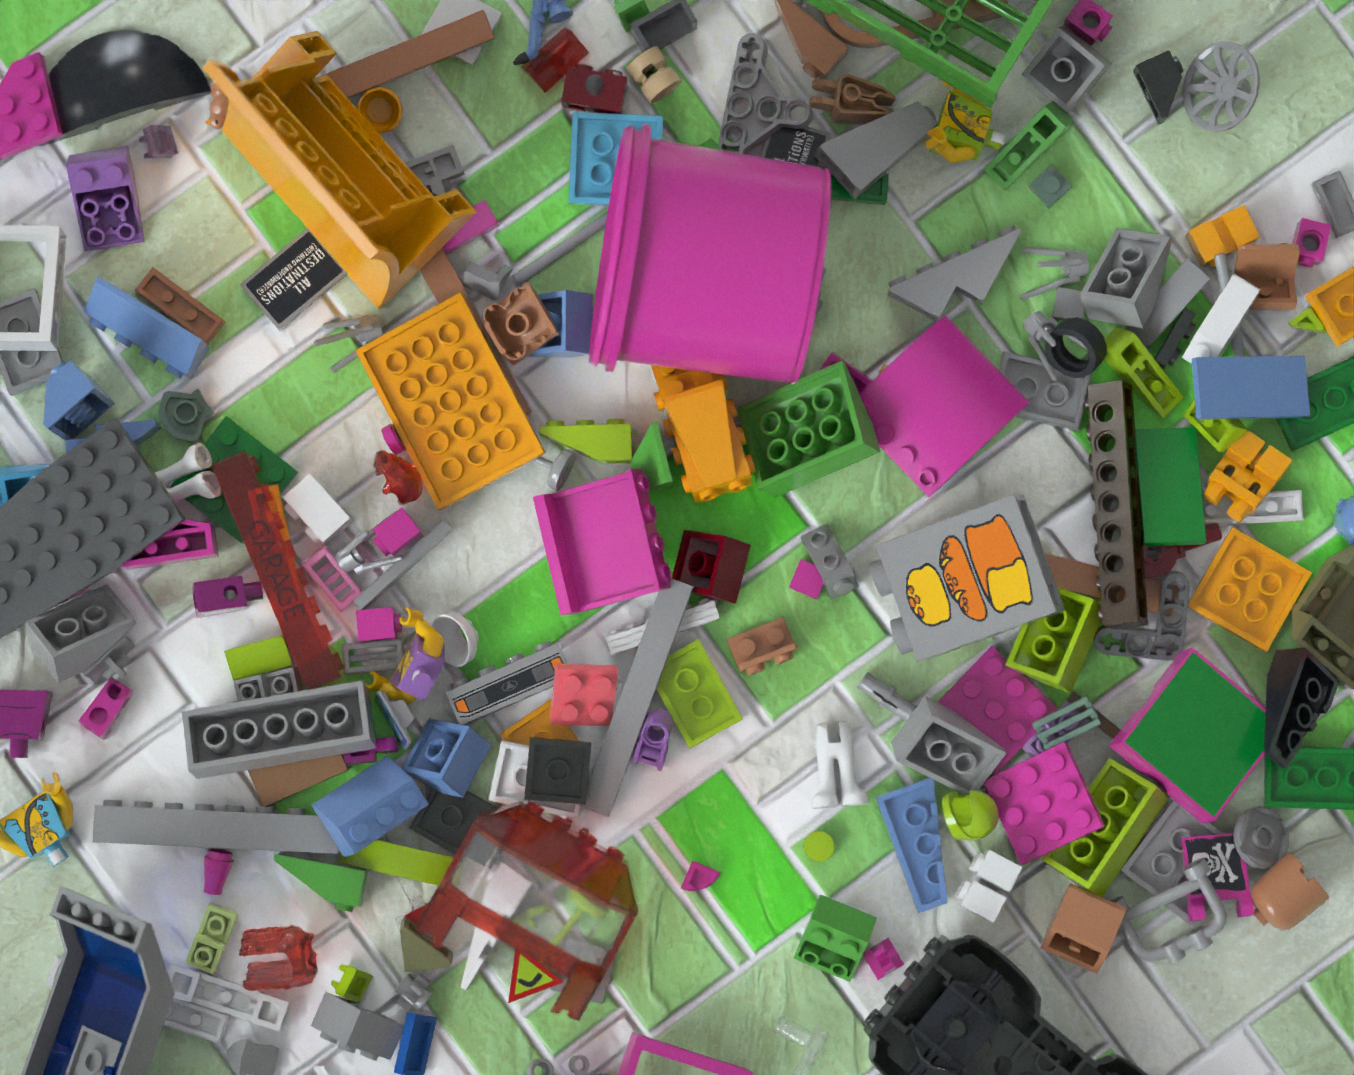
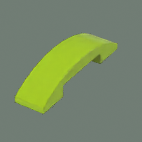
[339,840,465,890]

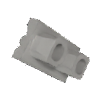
[82,635,136,684]

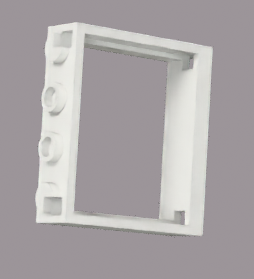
[0,225,67,351]

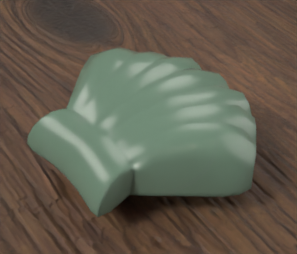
[159,388,214,442]

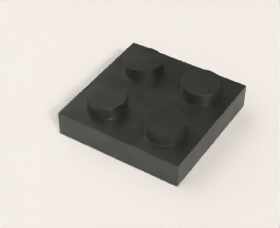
[524,737,591,805]

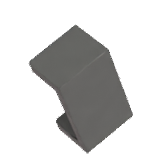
[630,0,698,53]

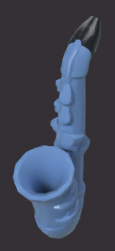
[513,0,573,66]

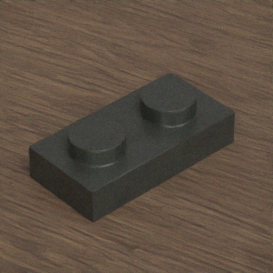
[1155,308,1196,370]

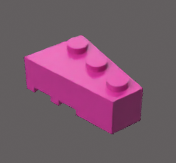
[123,520,219,570]

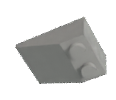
[1080,228,1172,328]
[25,584,137,683]
[891,696,1007,795]

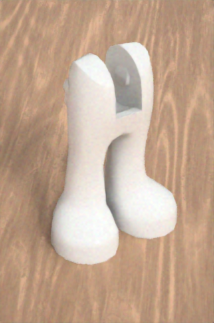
[155,443,222,503]
[811,721,869,809]

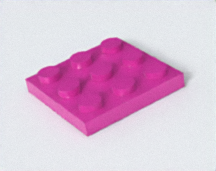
[938,646,1058,775]
[984,742,1105,865]

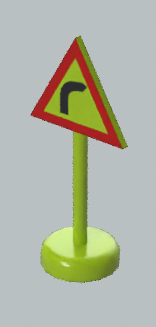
[508,887,606,1003]

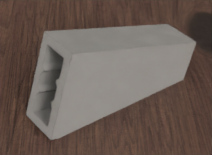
[814,101,938,200]

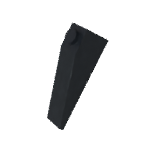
[1264,647,1340,769]

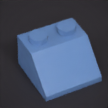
[527,290,593,357]
[402,718,491,798]

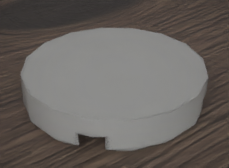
[1233,806,1289,869]

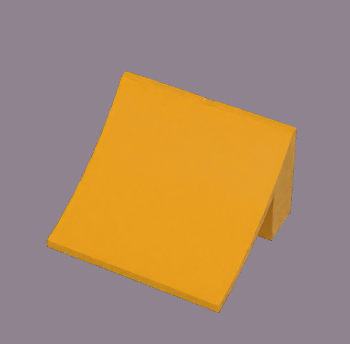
[202,31,476,310]

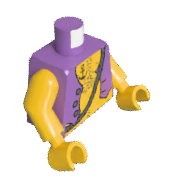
[365,607,445,705]

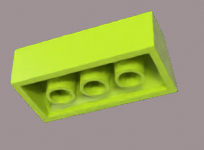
[1041,757,1169,897]

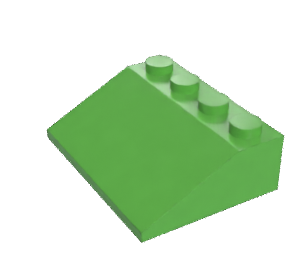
[738,361,880,498]

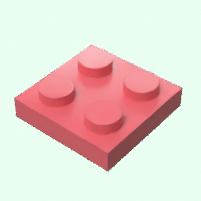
[549,664,618,726]

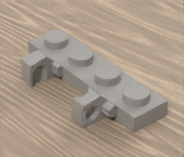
[405,145,465,196]

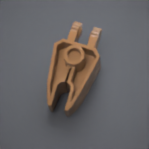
[809,73,896,124]

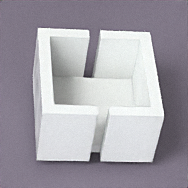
[955,850,1023,923]

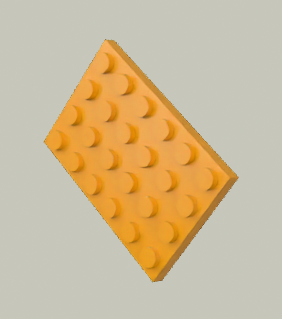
[355,292,546,511]

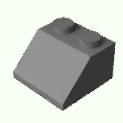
[1021,26,1112,113]

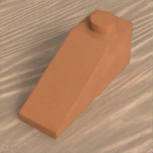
[774,0,848,80]

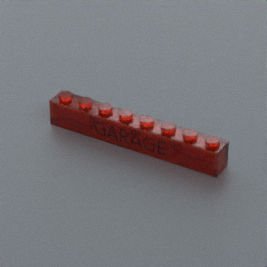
[211,451,345,690]

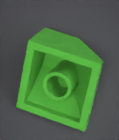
[630,422,673,493]

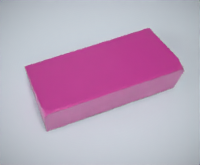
[442,200,499,255]

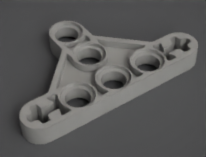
[718,33,813,155]

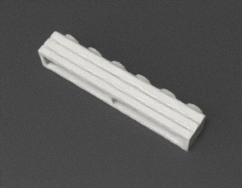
[605,598,720,656]

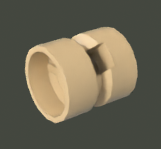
[626,46,682,104]

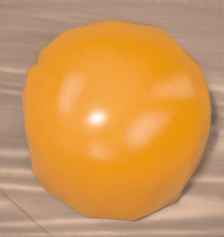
[358,87,403,133]

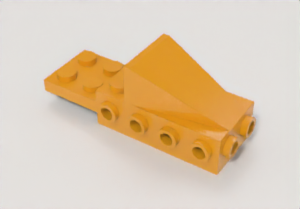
[651,365,756,503]

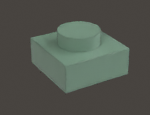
[1028,165,1072,209]

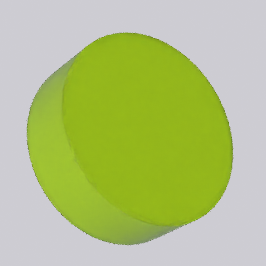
[803,831,834,862]

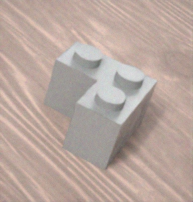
[311,992,404,1061]

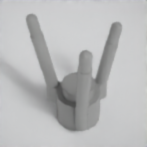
[1020,247,1089,300]
[1023,311,1086,381]
[314,315,383,372]
[335,511,404,575]

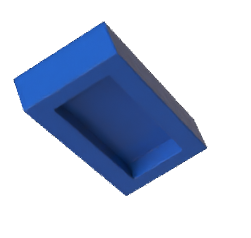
[393,1012,437,1075]

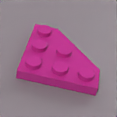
[0,52,63,161]

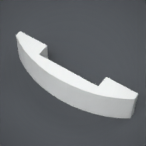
[168,964,289,1031]

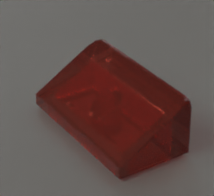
[521,28,589,93]

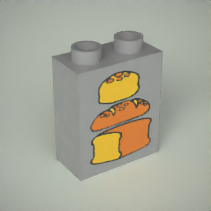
[869,494,1065,662]

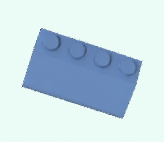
[84,276,210,379]
[44,360,115,440]

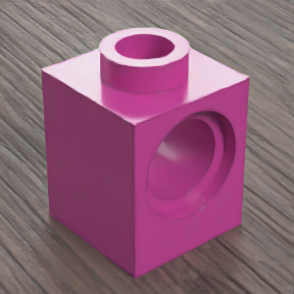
[1063,0,1113,46]
[1292,218,1332,267]
[356,607,402,642]

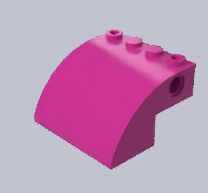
[859,315,1030,497]

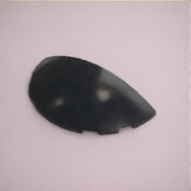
[39,30,212,147]

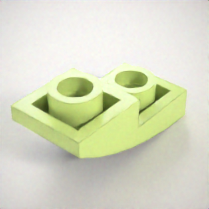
[185,902,239,975]

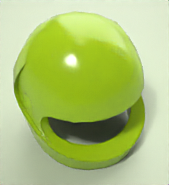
[942,790,999,841]

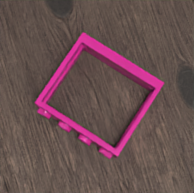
[618,1032,753,1075]

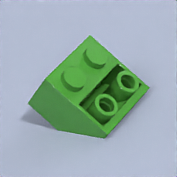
[793,894,877,982]

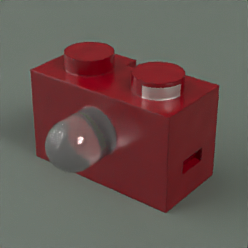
[561,64,628,114]

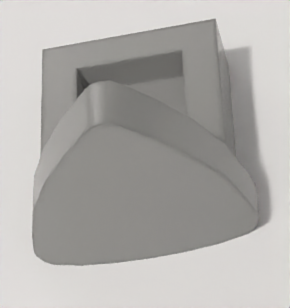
[462,261,513,301]
[226,1039,280,1075]

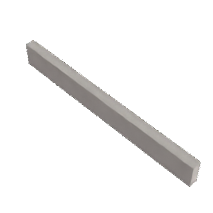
[580,578,694,817]

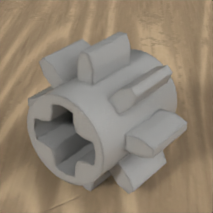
[394,973,433,1011]

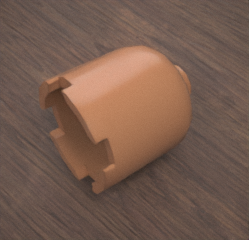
[1250,852,1329,930]

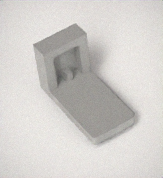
[801,524,859,600]

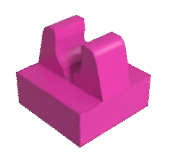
[863,938,904,980]

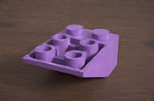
[66,146,144,251]

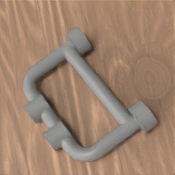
[1110,858,1227,964]

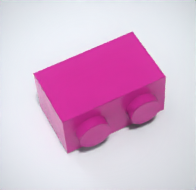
[372,507,424,557]

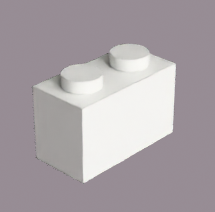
[282,473,353,545]

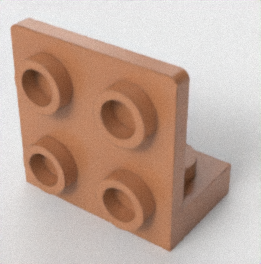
[727,617,798,676]

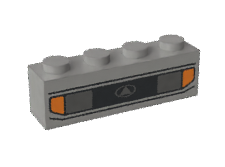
[445,641,567,726]

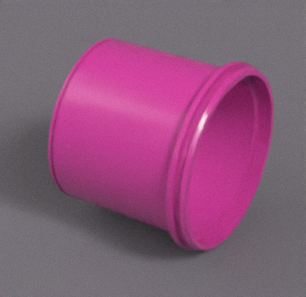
[589,124,831,384]

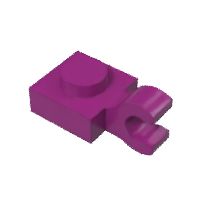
[344,737,399,765]

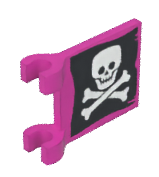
[1181,833,1254,922]

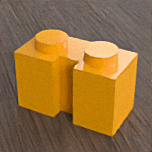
[1185,205,1260,268]

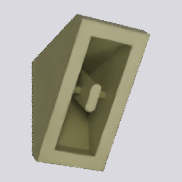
[400,916,453,972]

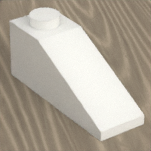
[1182,274,1261,363]

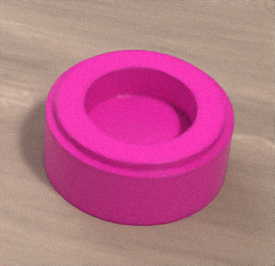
[381,423,406,455]

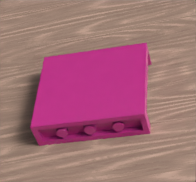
[533,469,671,615]

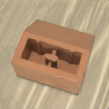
[1041,883,1127,974]

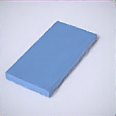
[1191,356,1310,420]

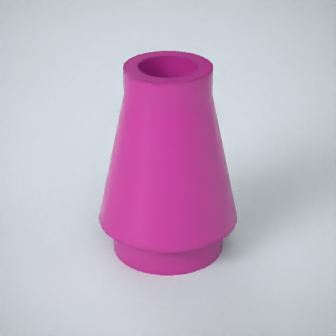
[203,848,234,895]

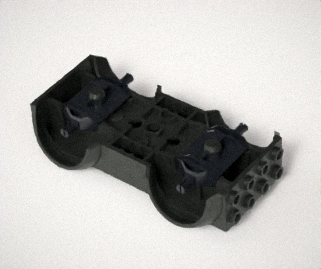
[864,934,1148,1075]

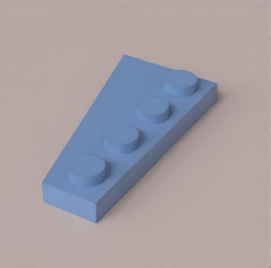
[876,778,948,913]

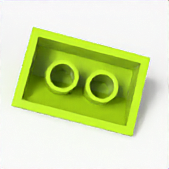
[1005,587,1101,693]

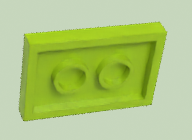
[656,639,743,749]

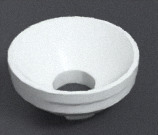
[432,612,479,667]

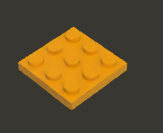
[1188,527,1312,652]

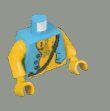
[0,772,73,867]

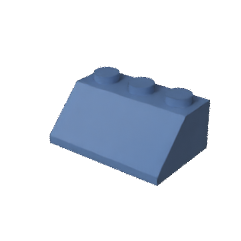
[312,756,429,857]

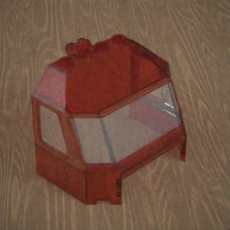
[414,800,640,1021]

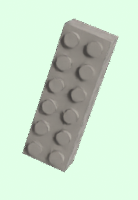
[182,680,377,779]

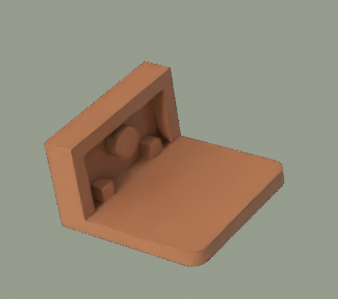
[1233,243,1300,310]

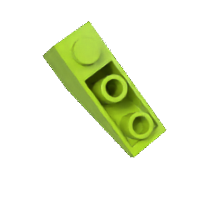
[539,419,632,464]

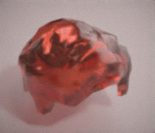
[373,450,423,505]

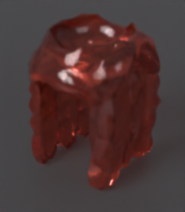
[239,925,318,991]

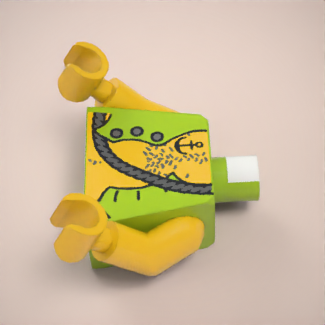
[925,81,1005,164]

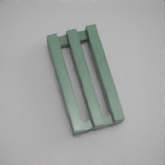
[1032,695,1101,751]

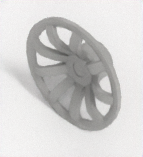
[1183,41,1260,132]

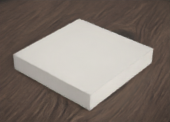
[421,0,502,67]

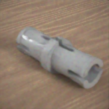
[857,672,917,722]

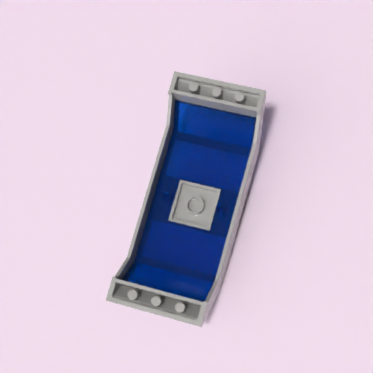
[21,886,175,1075]

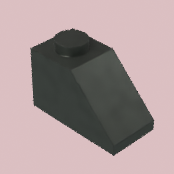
[1133,50,1183,125]

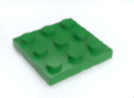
[170,416,299,543]

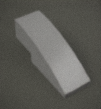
[1125,258,1210,349]

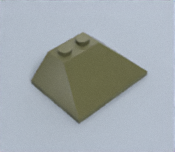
[1292,544,1354,690]

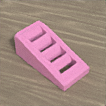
[301,545,363,612]

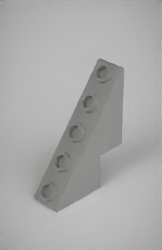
[887,225,1022,321]

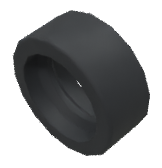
[1045,317,1107,378]

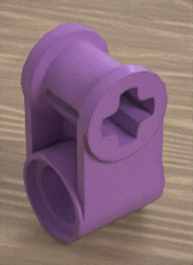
[632,709,673,772]

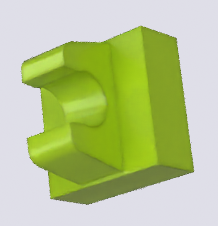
[331,964,373,1003]

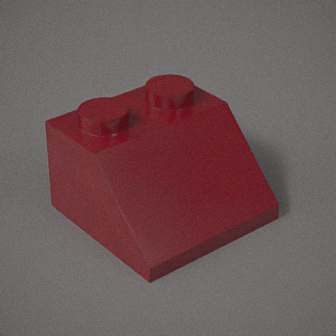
[672,530,751,604]

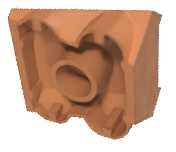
[483,282,559,366]

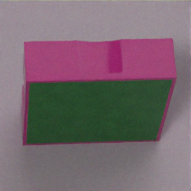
[1109,647,1266,824]

